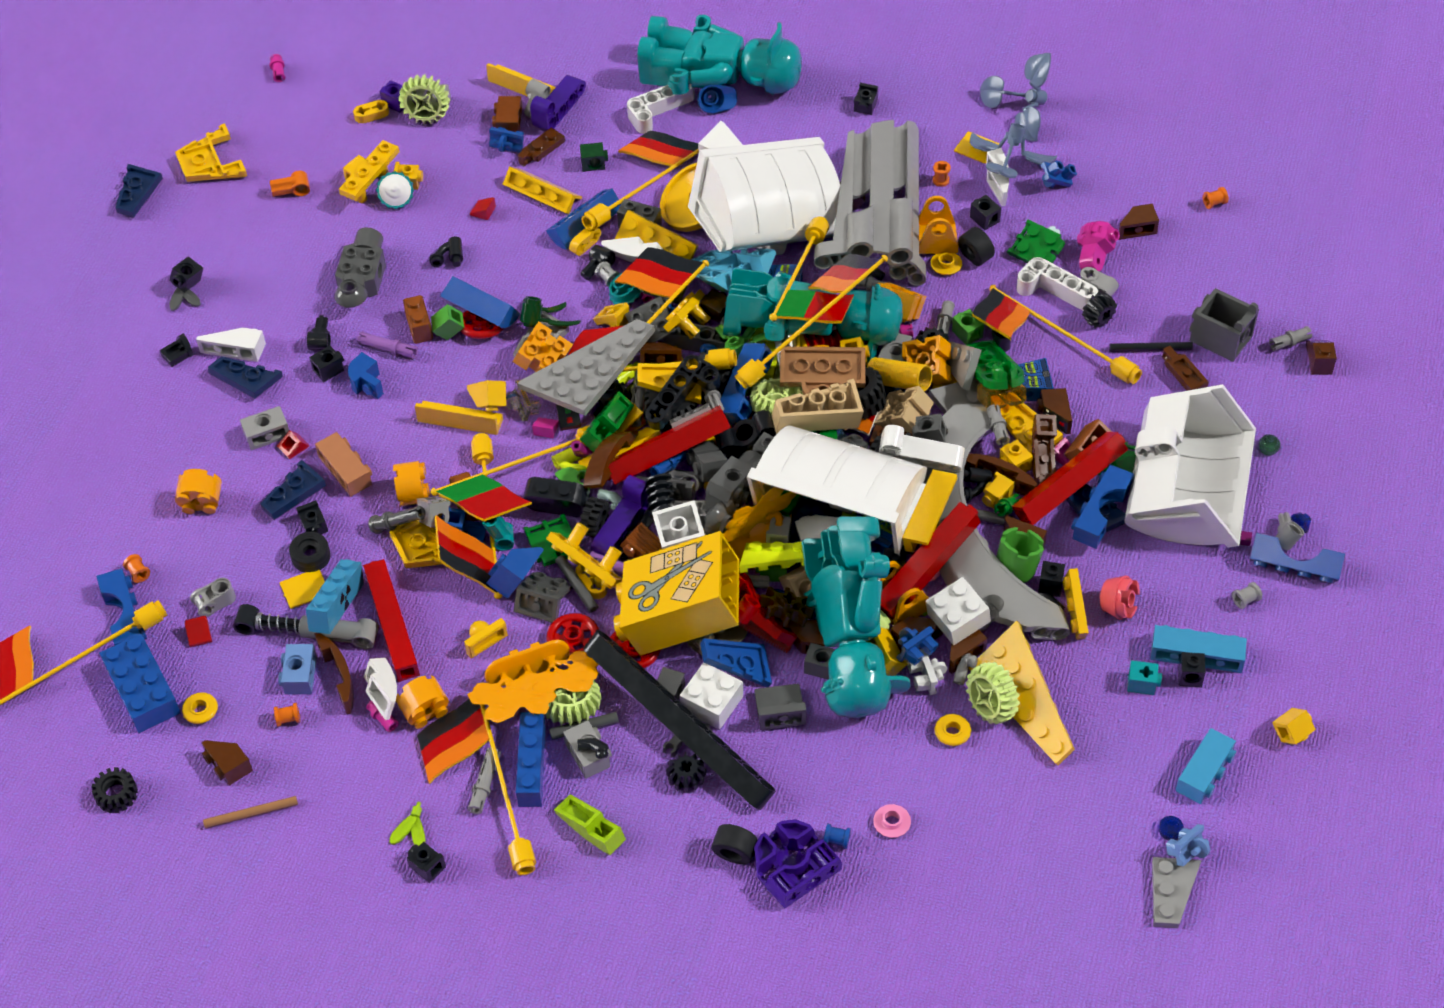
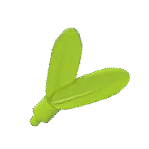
[390,801,426,846]

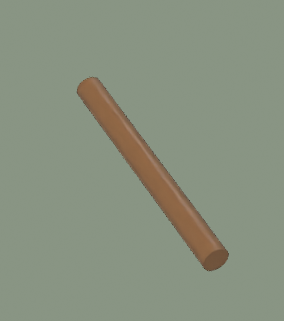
[203,796,298,828]

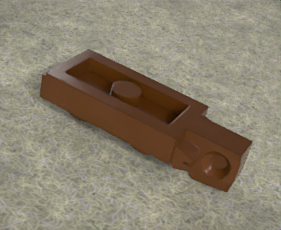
[518,127,565,166]
[1161,346,1209,391]

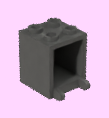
[1189,288,1259,362]

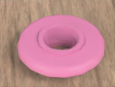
[873,804,911,838]

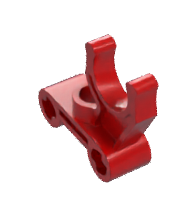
[739,570,797,646]

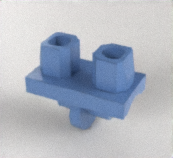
[1166,824,1210,866]

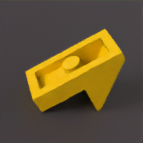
[593,302,629,327]

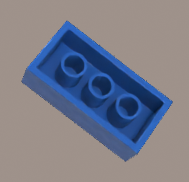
[99,634,181,733]

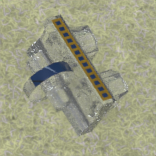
[505,380,541,421]

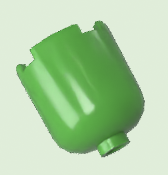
[996,527,1044,583]

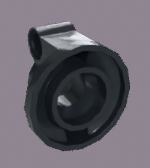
[714,410,777,459]

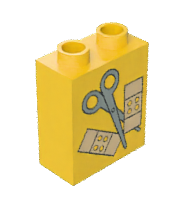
[613,531,739,656]

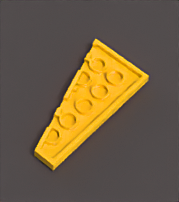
[968,621,1075,765]

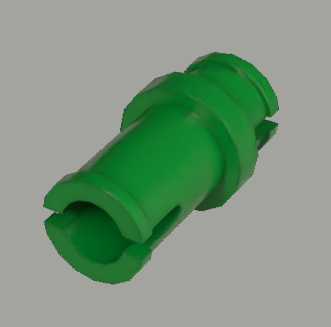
[994,493,1022,517]

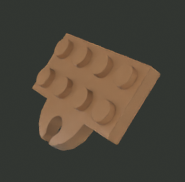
[780,346,865,395]

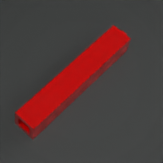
[608,405,731,485]
[1012,432,1128,525]
[881,502,981,621]
[363,559,420,682]

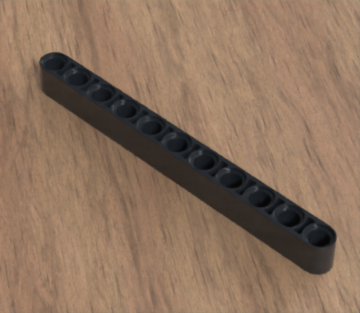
[583,630,776,810]

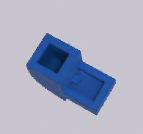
[348,352,384,399]
[442,507,486,543]

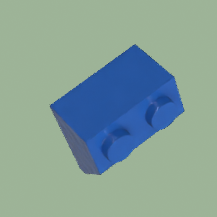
[486,547,544,599]

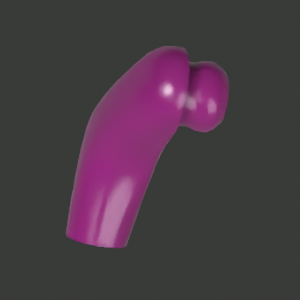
[571,440,593,458]

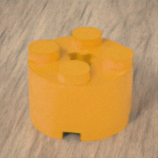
[393,461,430,507]
[175,469,222,514]
[396,675,449,729]

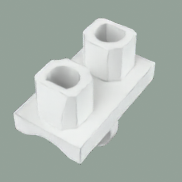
[907,649,947,695]

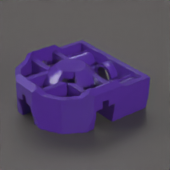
[754,819,842,909]

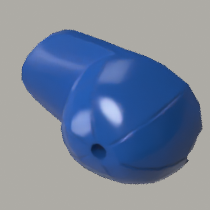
[697,85,737,113]

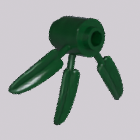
[520,296,581,328]

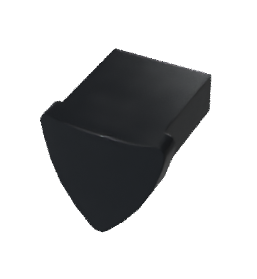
[159,333,194,367]

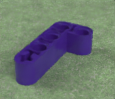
[530,75,586,131]
[590,475,649,556]

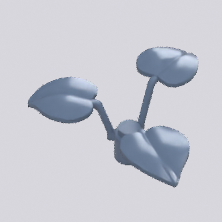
[980,53,1051,141]
[970,123,1057,178]

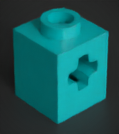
[1127,660,1162,695]

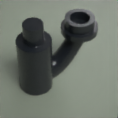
[429,236,463,267]
[963,467,992,504]

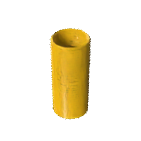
[867,357,932,392]

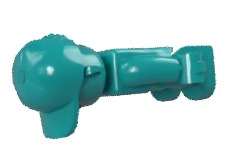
[637,15,802,95]
[723,268,903,363]
[802,516,910,718]

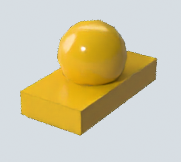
[464,618,508,658]

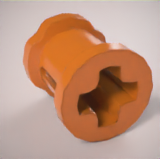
[933,161,951,187]
[1202,187,1229,209]
[123,554,150,583]
[274,702,301,727]

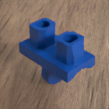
[489,127,524,153]
[1040,160,1077,188]
[896,626,939,666]

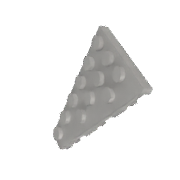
[518,319,655,416]

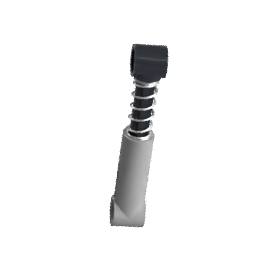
[233,604,379,649]

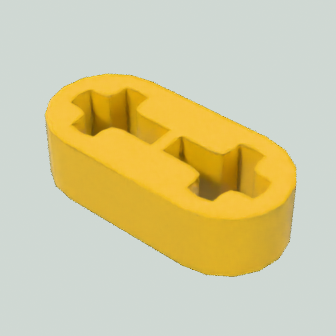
[353,100,389,123]
[569,228,601,256]
[576,564,607,599]

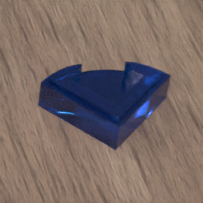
[1291,512,1312,533]

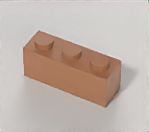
[315,432,372,497]

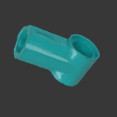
[482,516,514,551]

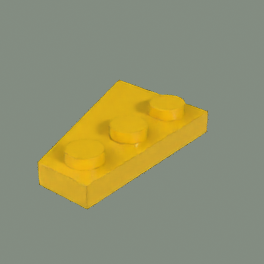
[637,363,701,404]
[1062,568,1089,640]

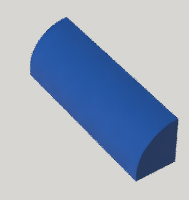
[546,188,621,249]
[440,276,520,328]

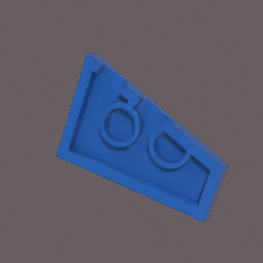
[700,638,772,687]

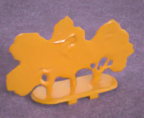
[723,487,796,565]
[467,640,599,723]

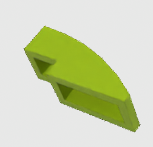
[554,794,626,855]

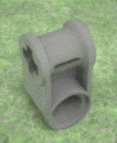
[1080,267,1119,297]
[190,578,236,617]

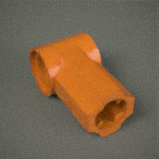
[270,170,310,197]

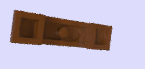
[1032,414,1057,486]
[583,431,639,489]
[964,453,1037,496]
[314,633,354,715]

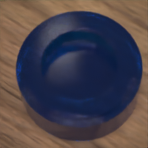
[1159,816,1184,841]

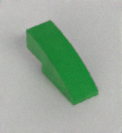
[580,391,634,453]

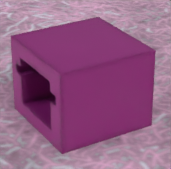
[1239,531,1252,546]

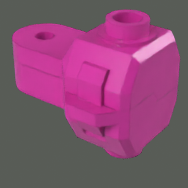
[1077,221,1120,271]

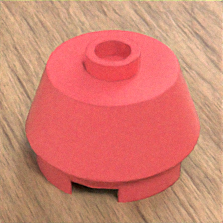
[1100,575,1140,620]

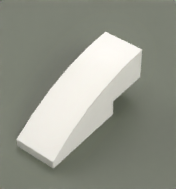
[986,148,1009,206]
[601,237,664,262]
[364,658,397,720]

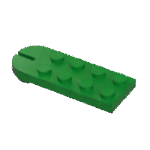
[966,339,1025,390]

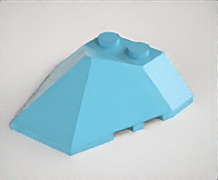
[691,248,776,293]

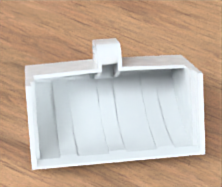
[688,137,841,255]
[1125,384,1256,548]
[747,425,927,554]

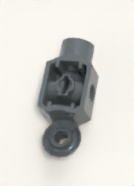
[334,227,386,308]
[703,450,762,535]

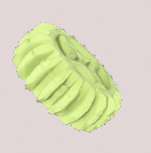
[398,74,450,125]
[750,377,803,416]
[965,662,1020,724]
[545,680,601,726]

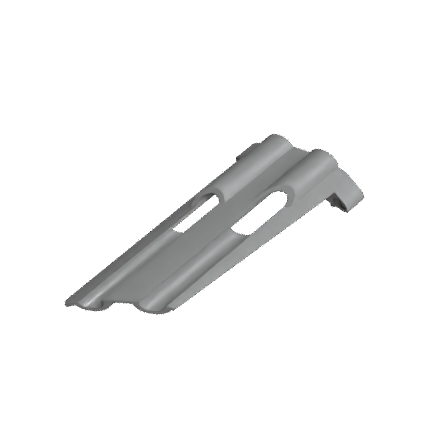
[814,120,926,286]

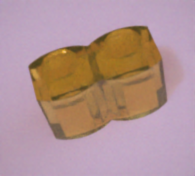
[977,383,1026,410]

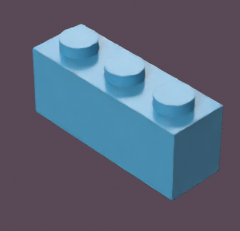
[1175,728,1237,804]

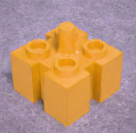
[878,283,927,322]
[512,321,573,372]
[902,335,951,385]

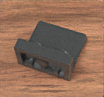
[625,296,677,342]
[513,572,573,622]
[754,684,806,730]

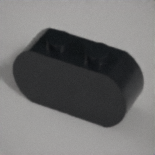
[523,477,590,517]

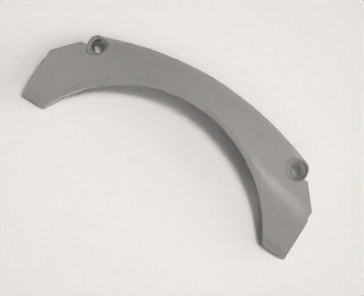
[924,404,1070,640]

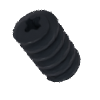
[645,473,675,521]

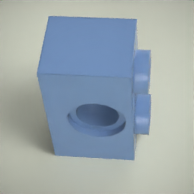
[278,644,317,694]

